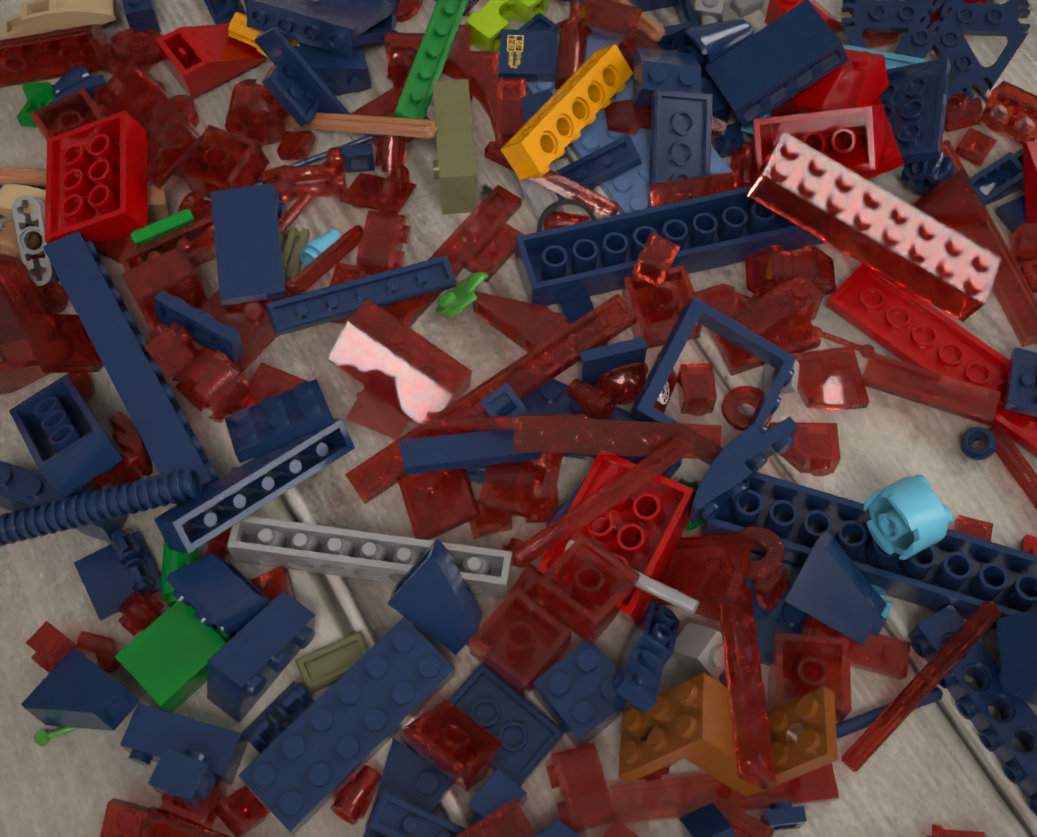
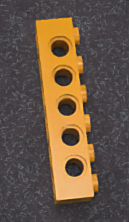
[500,43,633,180]

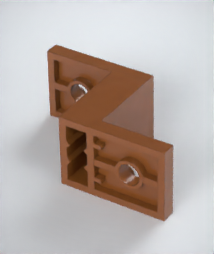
[618,672,838,797]

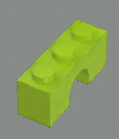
[465,0,548,58]

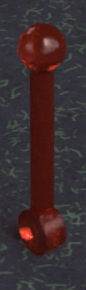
[810,326,874,358]

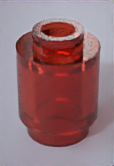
[376,135,406,173]

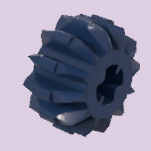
[901,151,956,198]

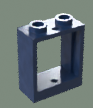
[627,0,700,51]

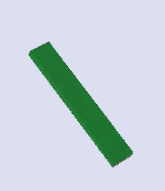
[393,0,468,119]

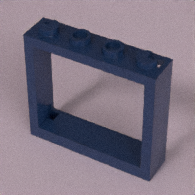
[627,297,797,465]

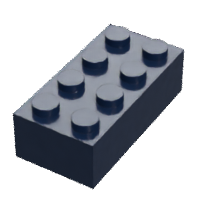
[9,374,123,498]

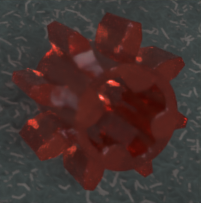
[118,591,164,636]

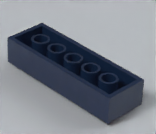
[238,617,455,836]

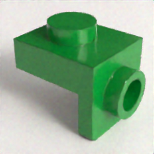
[16,82,56,128]

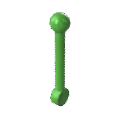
[33,727,81,746]

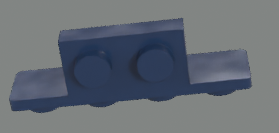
[254,27,350,127]

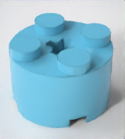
[864,474,953,560]

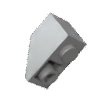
[673,622,754,696]

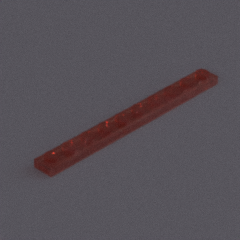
[345,293,638,504]

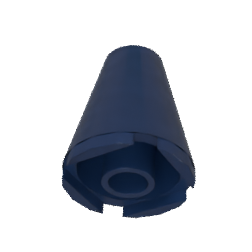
[672,18,754,80]

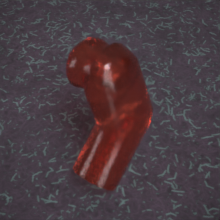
[77,631,121,672]

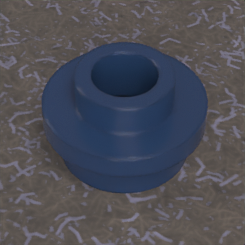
[961,427,997,460]

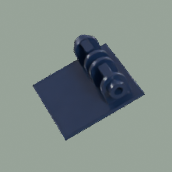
[74,529,161,621]
[241,681,315,754]

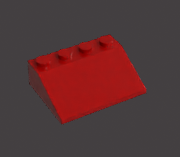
[45,110,148,243]
[537,449,696,625]

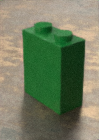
[114,600,231,713]

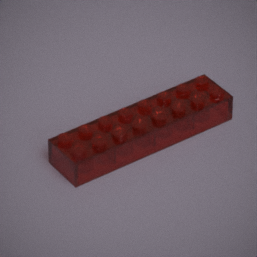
[746,131,1001,322]

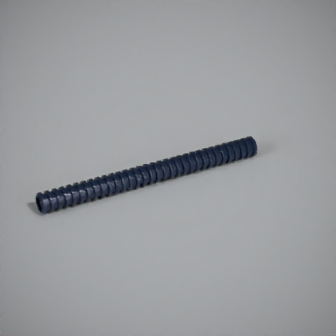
[0,467,202,547]

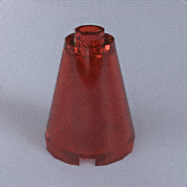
[894,169,987,242]

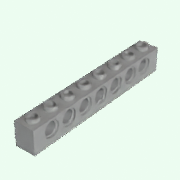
[227,516,512,599]

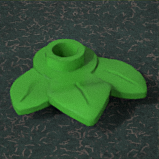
[436,272,489,319]

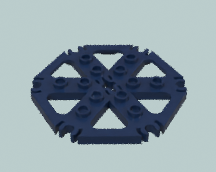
[840,0,1030,104]

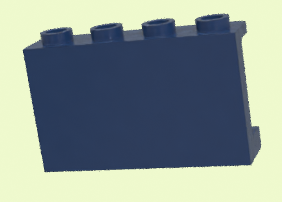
[705,0,849,129]

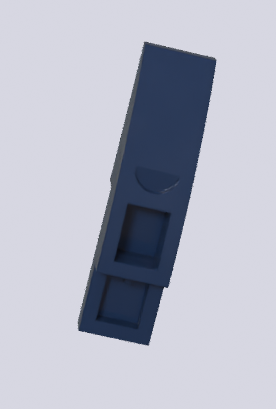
[688,416,799,524]
[612,600,680,714]

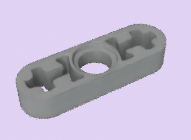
[12,195,57,286]

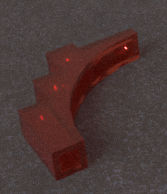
[384,25,526,152]

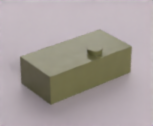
[432,79,479,214]

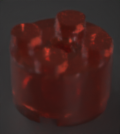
[225,79,289,149]
[172,349,253,423]

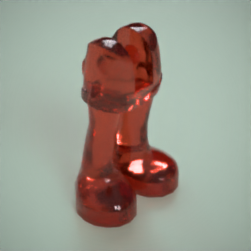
[261,146,348,202]

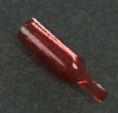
[555,0,587,90]

